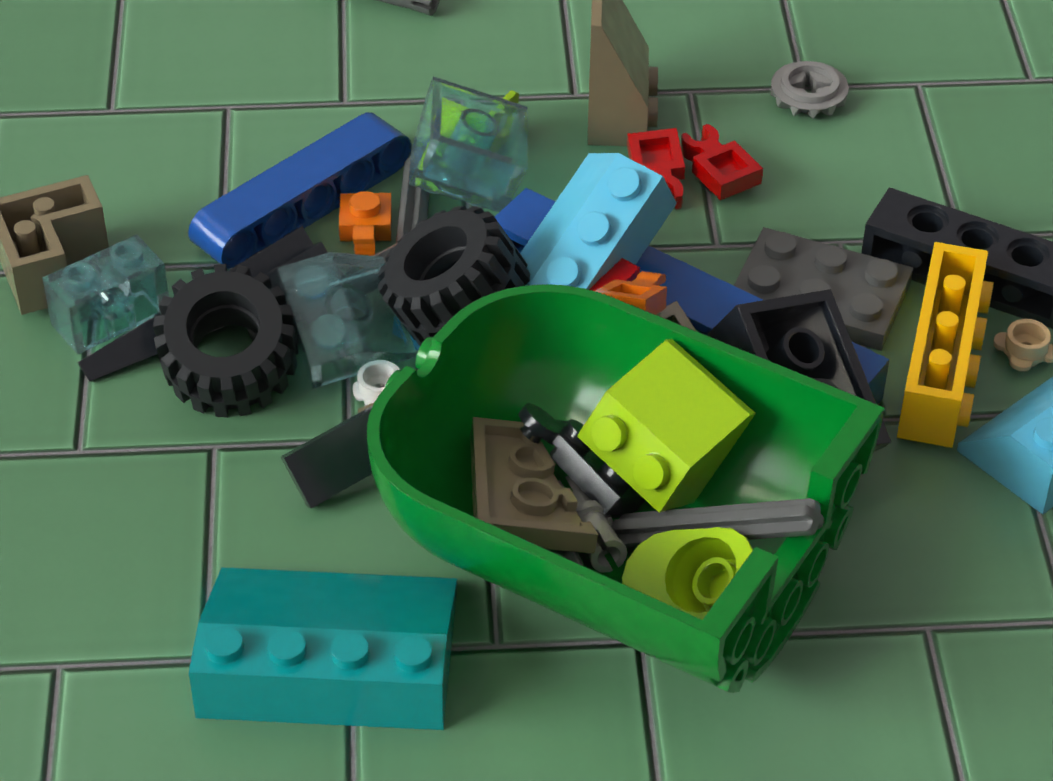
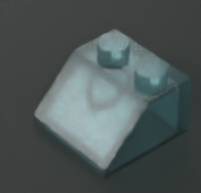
[409,76,528,212]
[278,252,417,389]

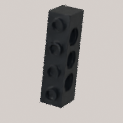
[861,187,1053,329]

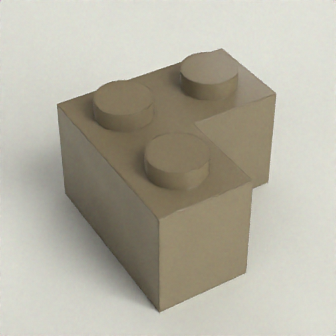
[0,175,110,315]

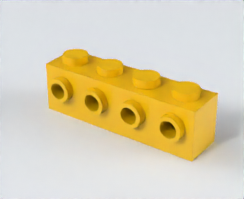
[897,242,994,448]

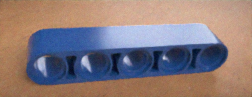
[188,112,412,270]

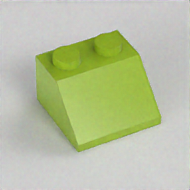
[577,339,756,513]

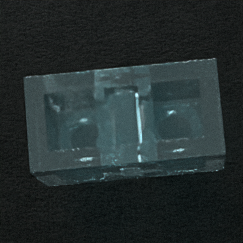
[42,234,169,355]

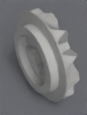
[770,61,849,119]

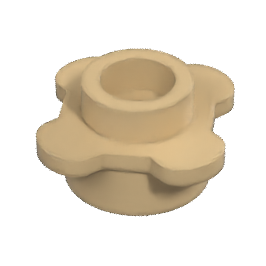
[994,319,1053,371]

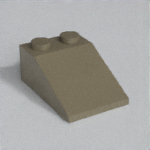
[587,0,658,146]

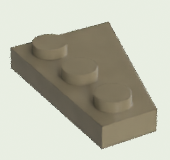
[470,417,598,554]

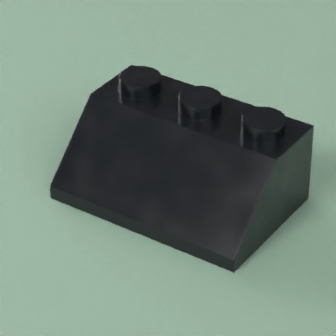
[708,289,891,451]

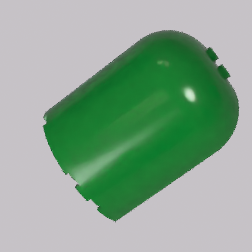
[367,285,885,693]

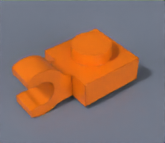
[339,191,392,265]
[595,271,667,315]

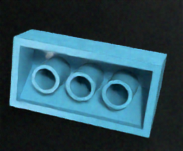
[520,153,677,290]
[957,377,1053,515]

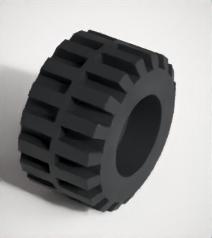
[378,205,530,346]
[153,264,299,418]

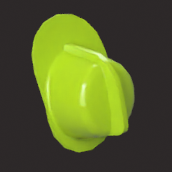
[622,527,753,620]

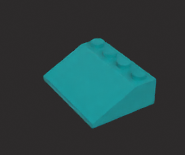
[189,567,458,730]

